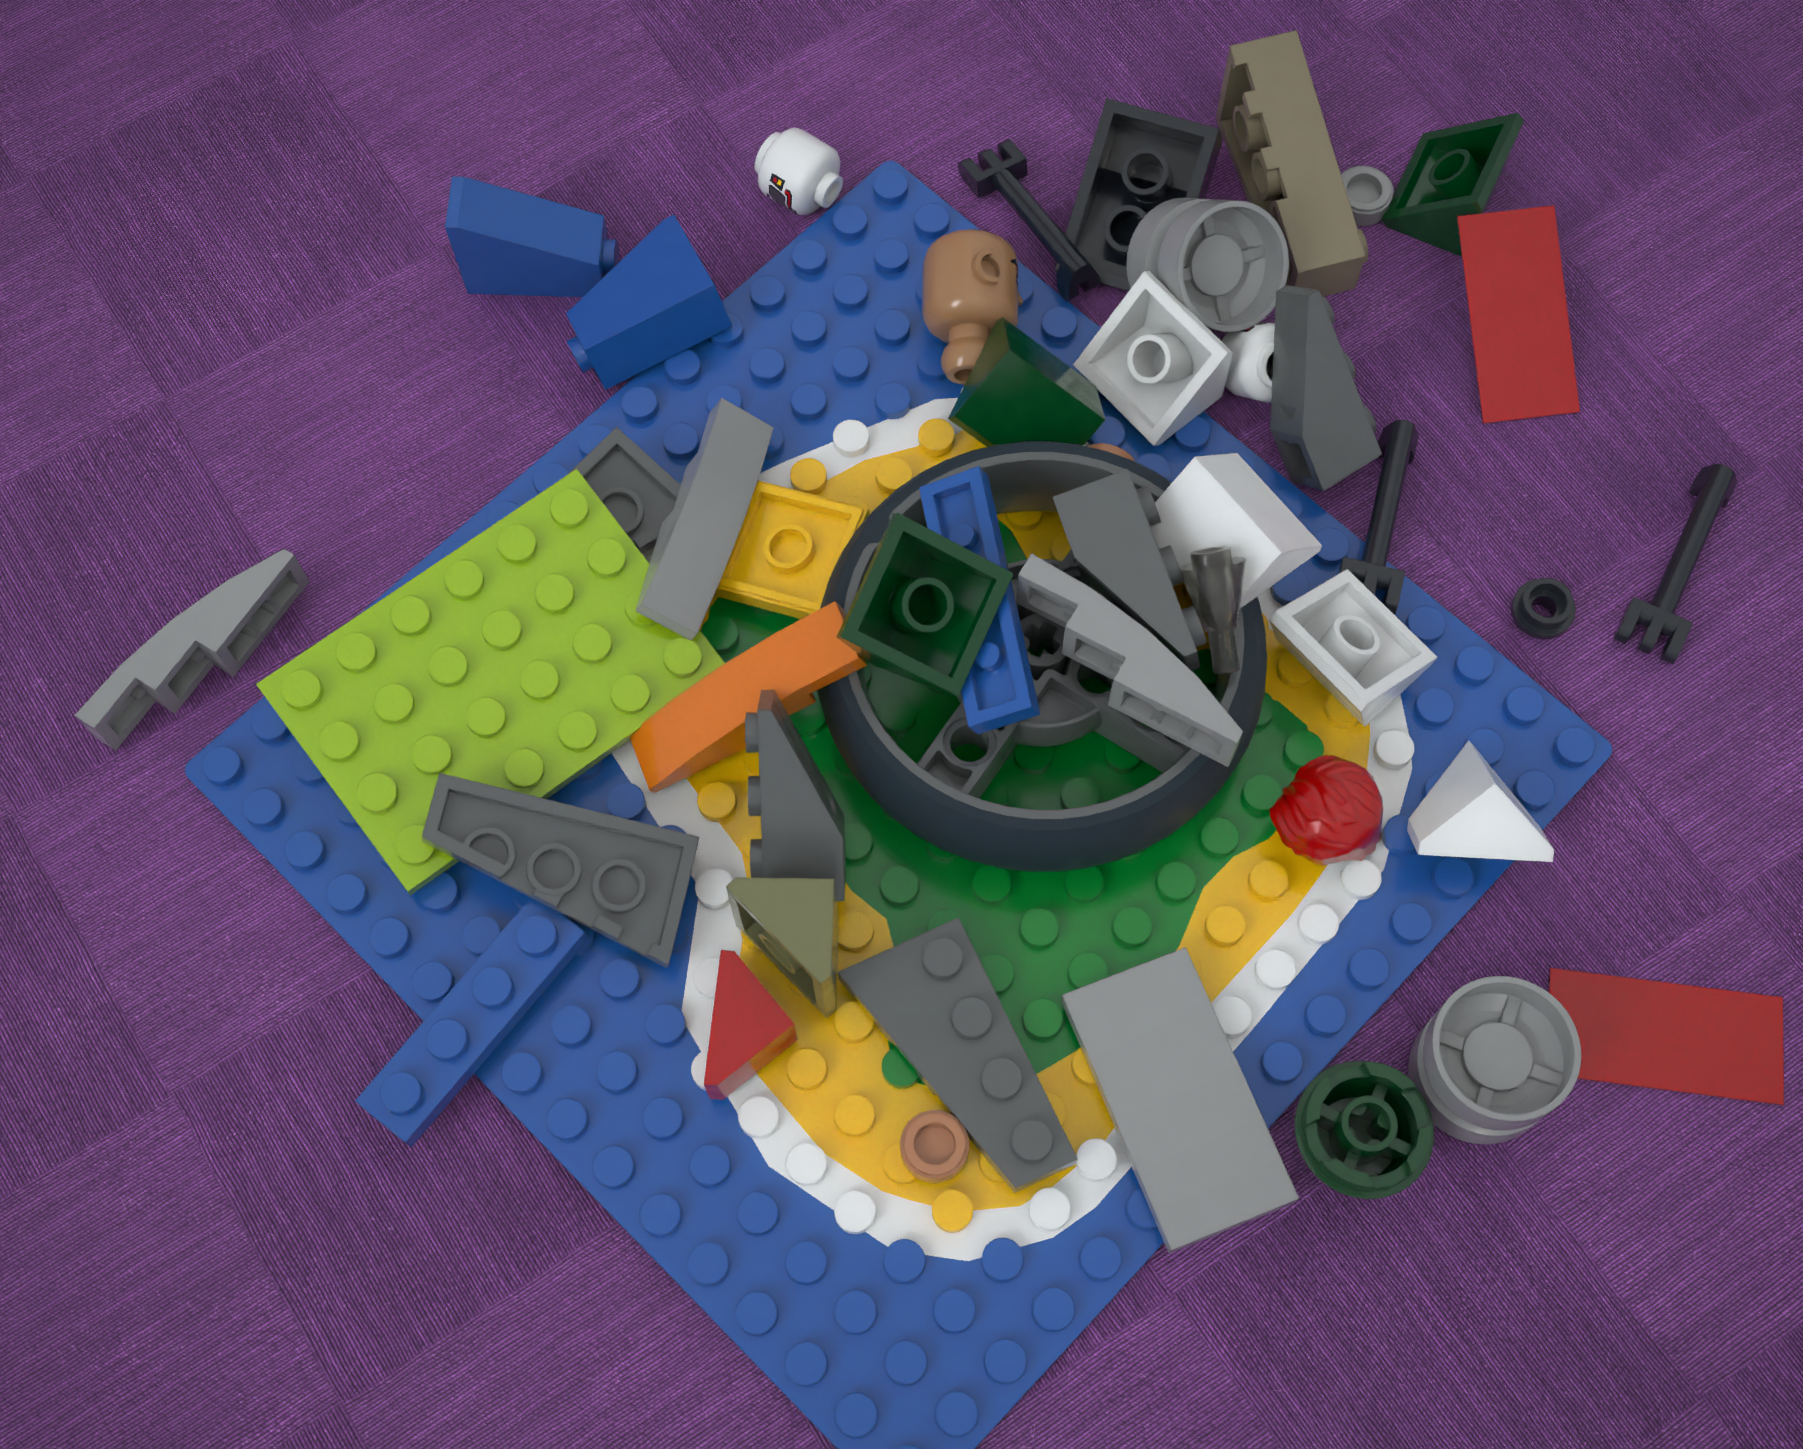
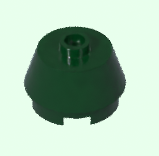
[1295,1061,1434,1199]

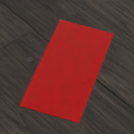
[1457,205,1580,424]
[1549,968,1784,1105]

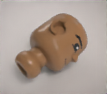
[922,229,1023,385]

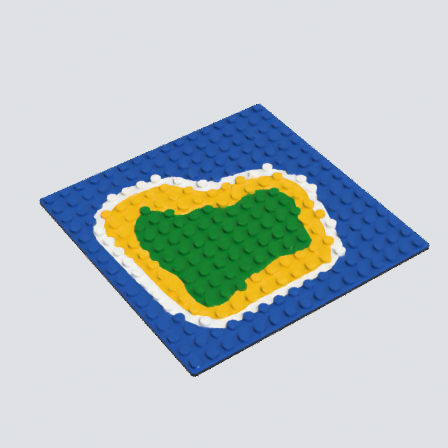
[185,160,1612,1449]

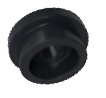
[1511,578,1576,639]

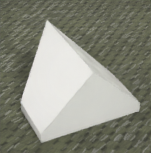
[1407,741,1554,862]

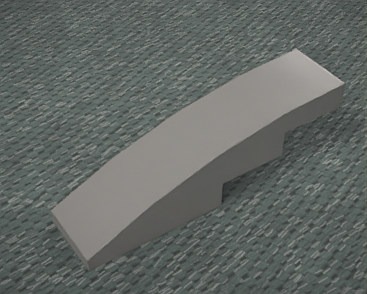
[635,398,774,640]
[74,549,310,751]
[1016,553,1243,767]

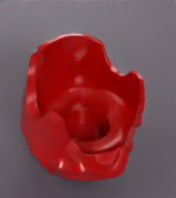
[1269,754,1383,866]

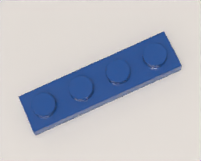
[919,466,1041,734]
[355,898,588,1148]

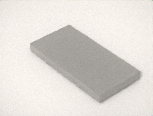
[1061,947,1299,1254]

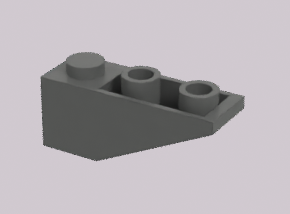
[1270,285,1382,491]
[1052,469,1207,671]
[745,690,846,901]

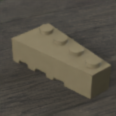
[1215,30,1368,297]

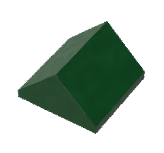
[1381,113,1524,257]
[948,317,1105,447]
[837,512,1014,696]

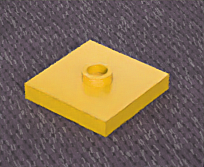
[714,480,870,619]

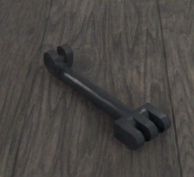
[958,139,1099,301]
[1338,420,1419,615]
[1613,464,1737,665]

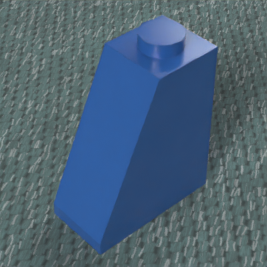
[445,176,619,297]
[566,214,733,390]

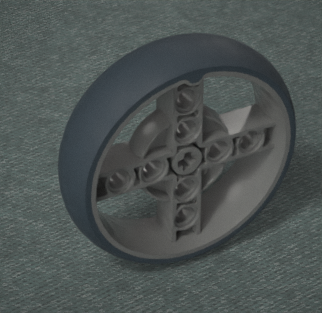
[817,441,1267,872]

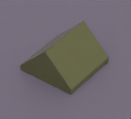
[726,877,839,1018]

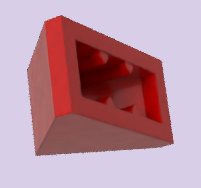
[704,950,798,1100]

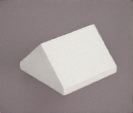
[1073,271,1233,446]
[1150,453,1322,623]
[1269,569,1437,727]

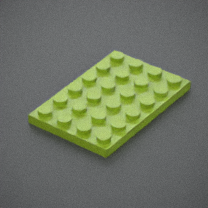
[256,469,725,896]

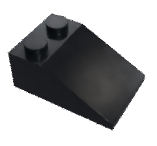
[1055,98,1223,292]

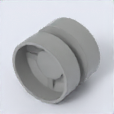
[1127,198,1289,332]
[1408,976,1581,1145]

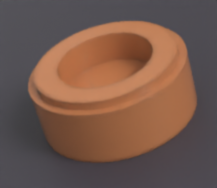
[900,1110,969,1183]

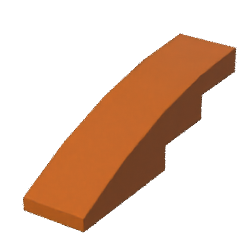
[630,601,867,793]

